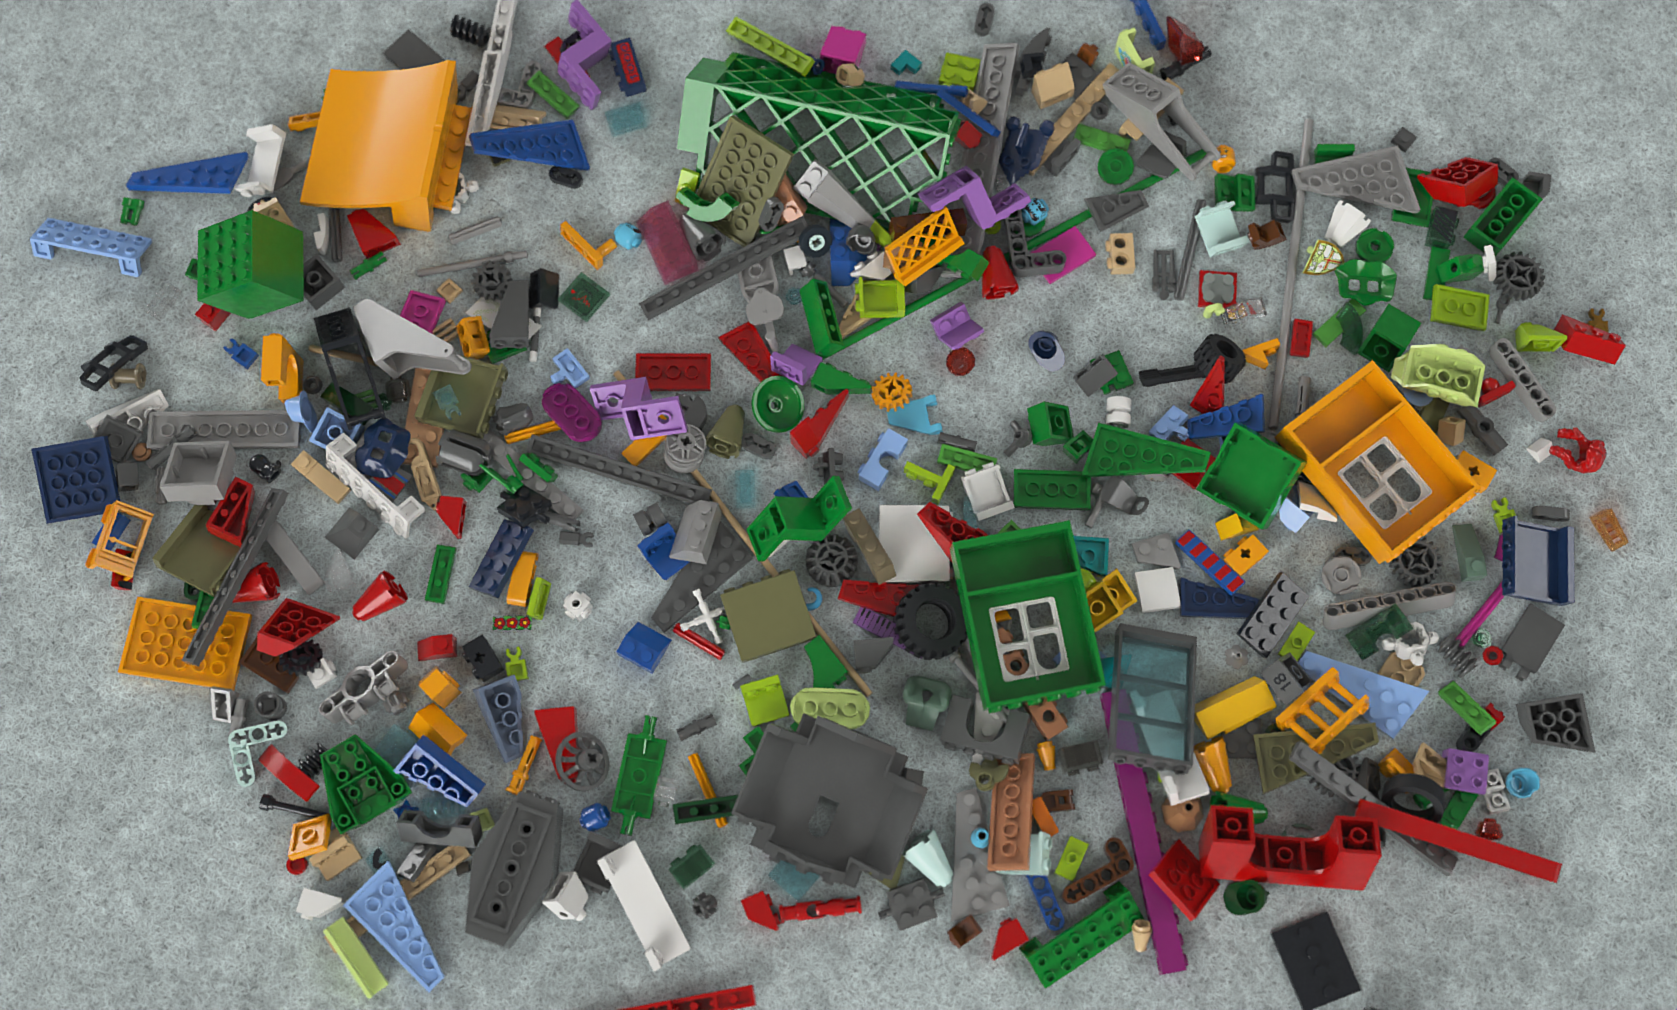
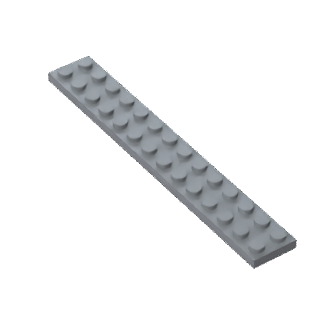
[940,43,1020,278]

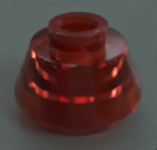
[1475,818,1504,841]

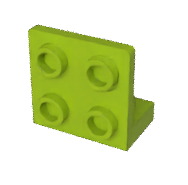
[740,675,790,727]

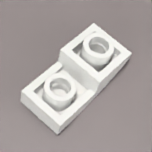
[1483,768,1511,815]

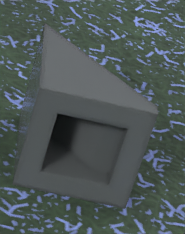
[456,861,471,877]

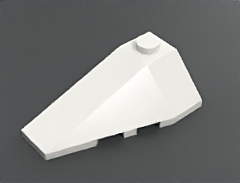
[85,389,169,436]

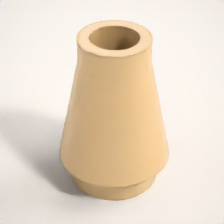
[1132,919,1152,952]

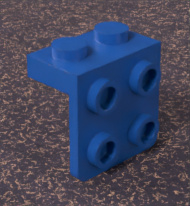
[637,523,690,580]

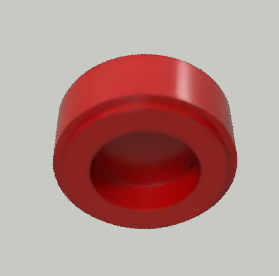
[286,857,308,875]

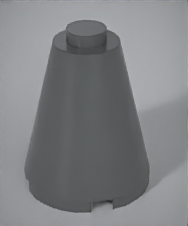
[679,213,726,262]

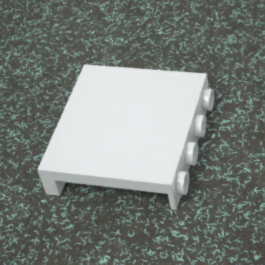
[879,505,953,585]

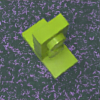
[904,461,955,505]

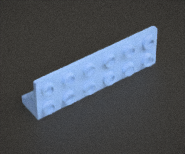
[30,218,152,277]

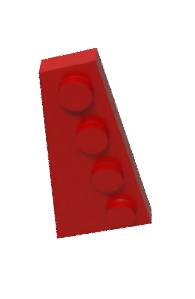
[718,321,782,382]
[837,580,919,617]

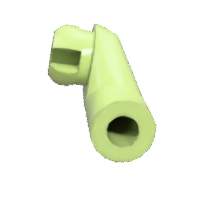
[1203,303,1225,319]

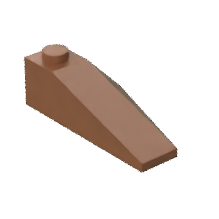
[772,174,808,226]

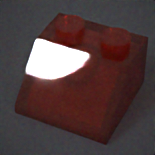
[1167,16,1204,65]

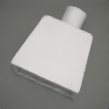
[542,871,588,921]

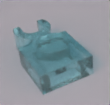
[433,384,461,420]

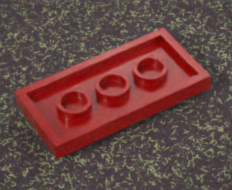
[635,353,711,391]

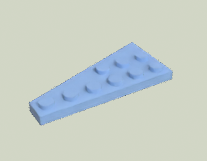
[1298,651,1429,739]
[343,861,445,992]

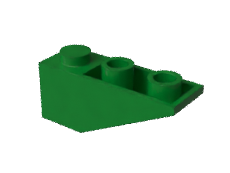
[811,362,872,395]

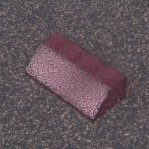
[636,201,699,285]

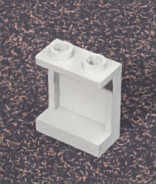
[961,462,1015,521]

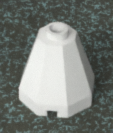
[1325,200,1371,248]

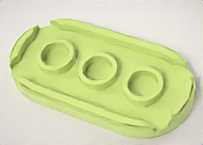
[790,688,870,729]

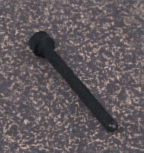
[259,794,334,823]

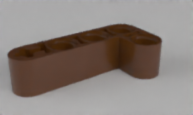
[1061,837,1134,905]

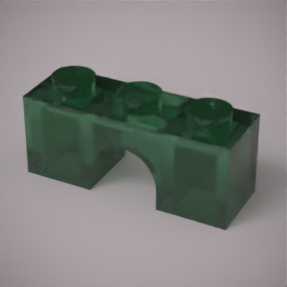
[1345,603,1414,661]

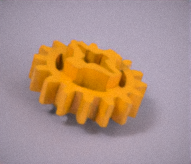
[871,372,913,412]

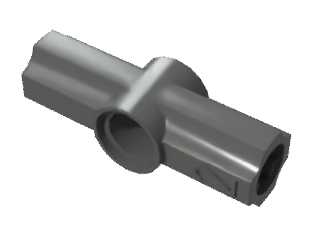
[1457,406,1508,456]

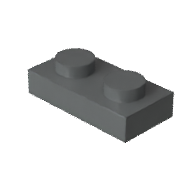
[396,843,437,883]

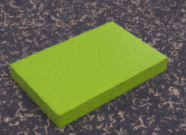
[1430,284,1490,331]

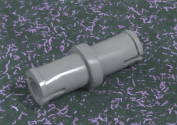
[228,698,249,739]

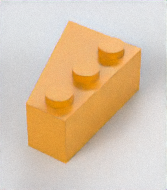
[419,666,462,709]

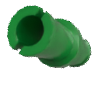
[349,251,387,280]

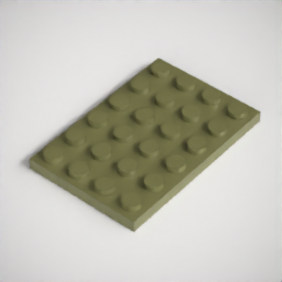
[696,115,794,247]

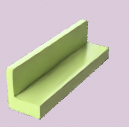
[323,916,389,999]

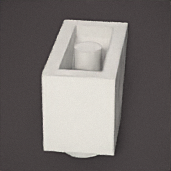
[296,888,347,921]

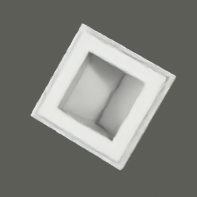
[1526,438,1552,463]

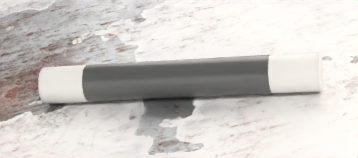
[529,307,541,362]

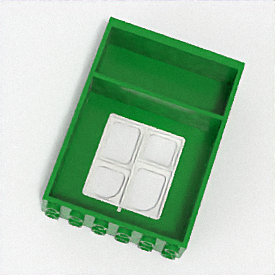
[950,520,1106,714]

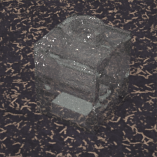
[653,776,680,808]

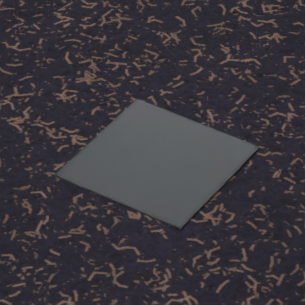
[732,674,752,690]

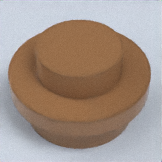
[132,443,152,462]

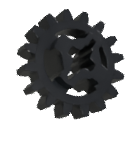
[279,639,323,677]

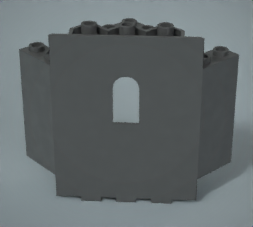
[731,713,929,888]

